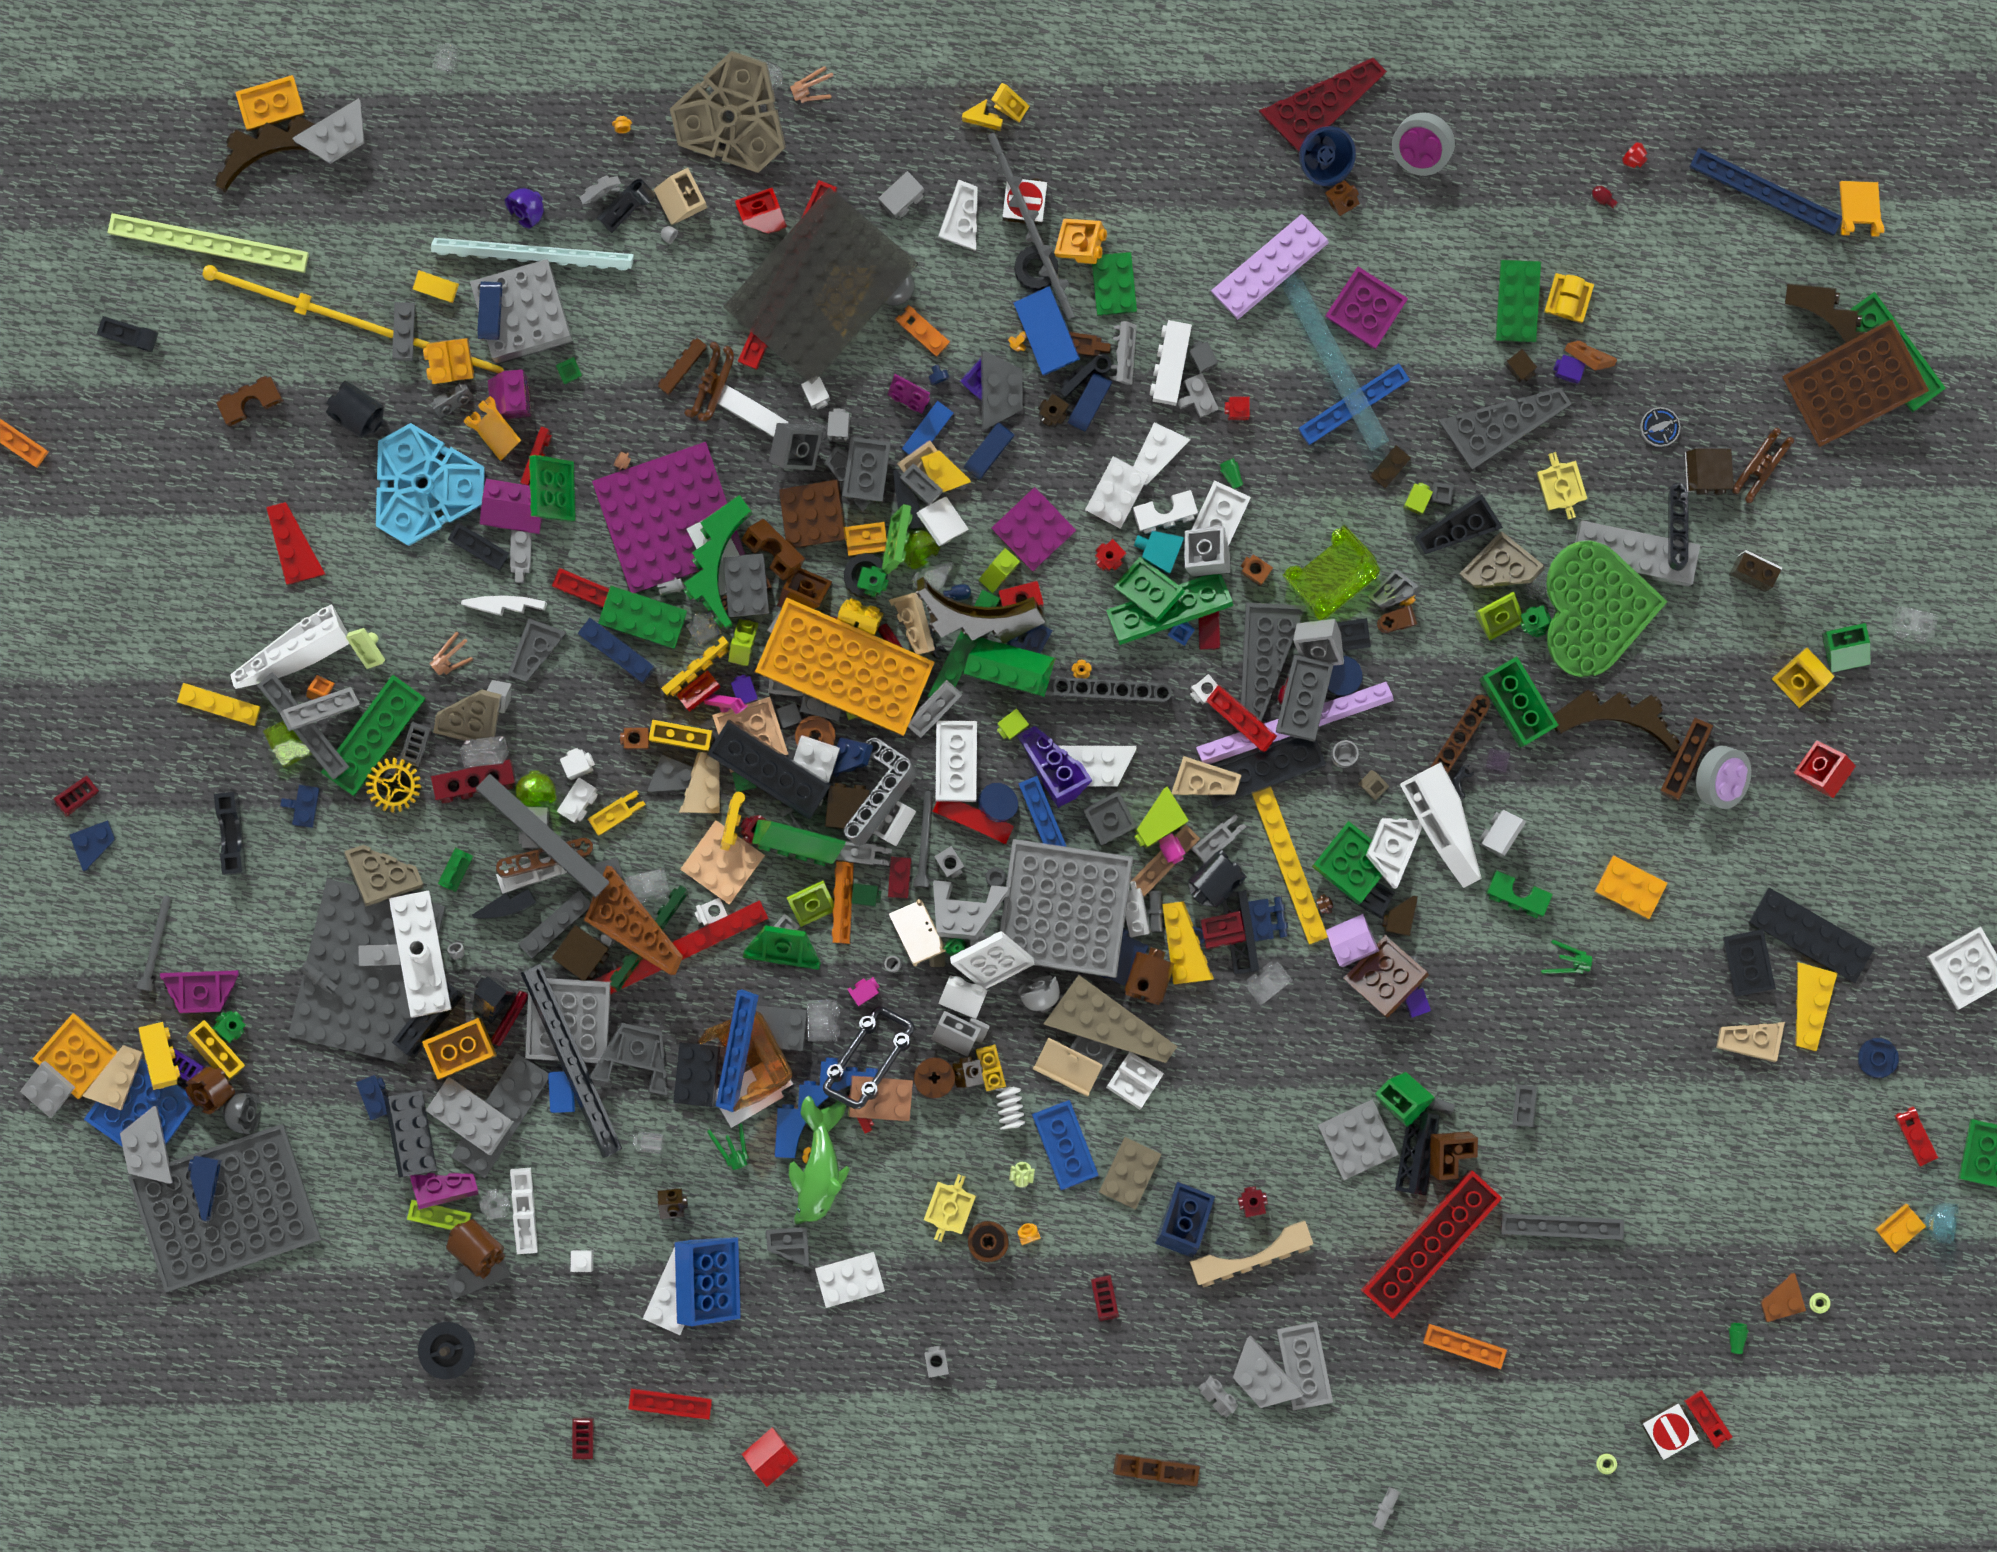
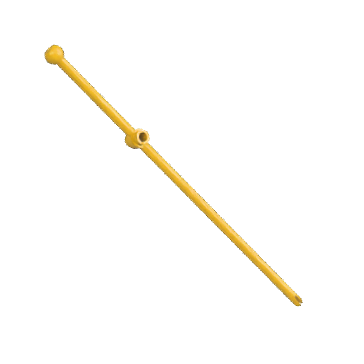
[202,265,504,374]

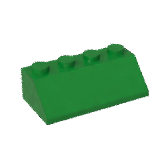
[963,638,1056,697]
[1479,656,1559,748]
[752,820,846,866]

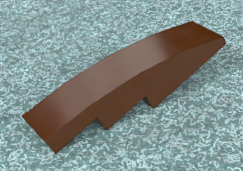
[1113,1453,1200,1486]

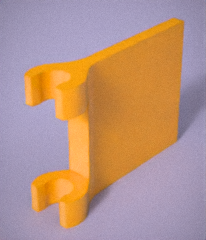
[1839,181,1884,237]
[464,396,521,461]

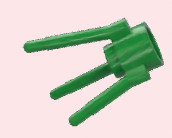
[1541,940,1592,974]
[707,1123,749,1170]

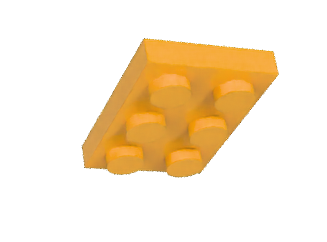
[235,75,305,131]
[1594,855,1667,919]

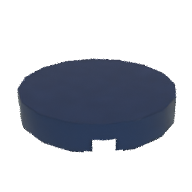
[1328,656,1362,696]
[978,783,1018,822]
[1858,1038,1899,1078]

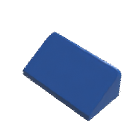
[548,1071,575,1113]

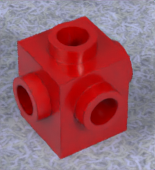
[1095,539,1127,572]

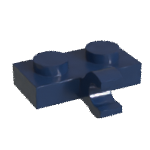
[280,785,320,828]

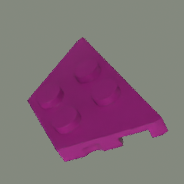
[160,970,239,1013]

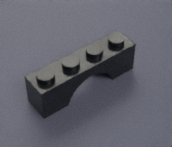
[214,792,246,876]

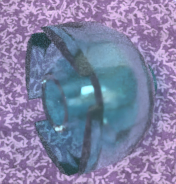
[1925,1202,1959,1244]

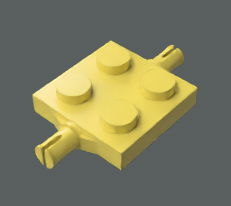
[1536,452,1587,520]
[924,1174,976,1242]

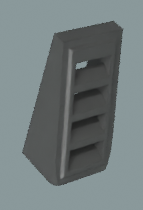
[400,722,433,767]

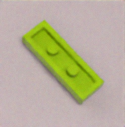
[407,1199,472,1230]

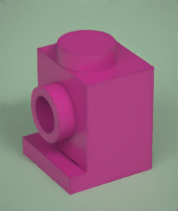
[847,977,880,1006]

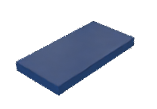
[1014,286,1080,376]
[1032,1100,1099,1190]

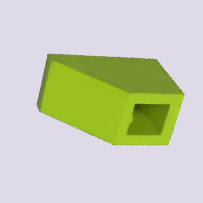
[728,619,759,666]

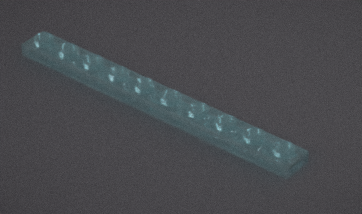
[1281,270,1389,451]

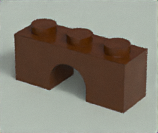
[216,376,284,427]
[741,519,805,581]

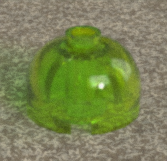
[903,530,941,570]
[516,770,556,807]

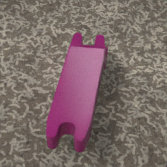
[704,694,748,714]

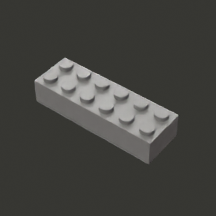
[1575,521,1700,587]

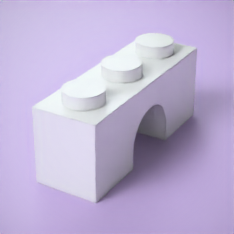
[1133,490,1198,534]

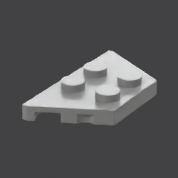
[293,98,364,164]
[120,1106,174,1184]
[1233,1335,1304,1408]

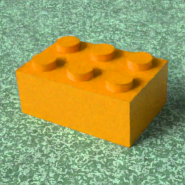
[422,1018,497,1079]

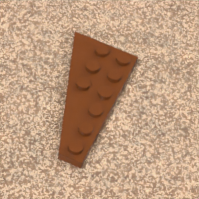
[584,866,683,975]

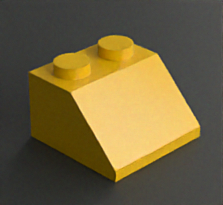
[1772,647,1835,708]

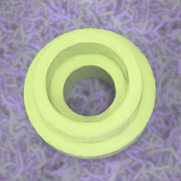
[1809,1293,1830,1313]
[1596,1454,1617,1474]

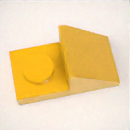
[991,83,1030,122]
[962,99,1003,131]

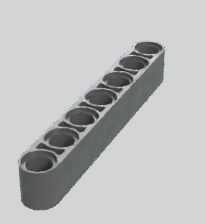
[1045,677,1172,703]

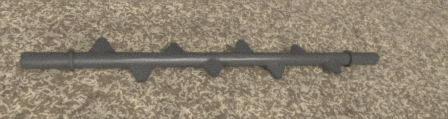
[987,132,1075,320]

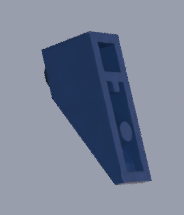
[188,1155,222,1221]

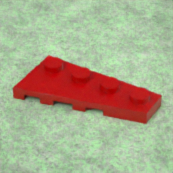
[266,502,326,585]

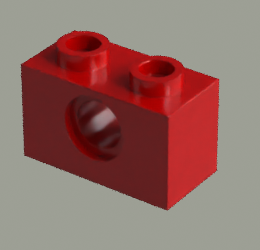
[998,581,1044,607]

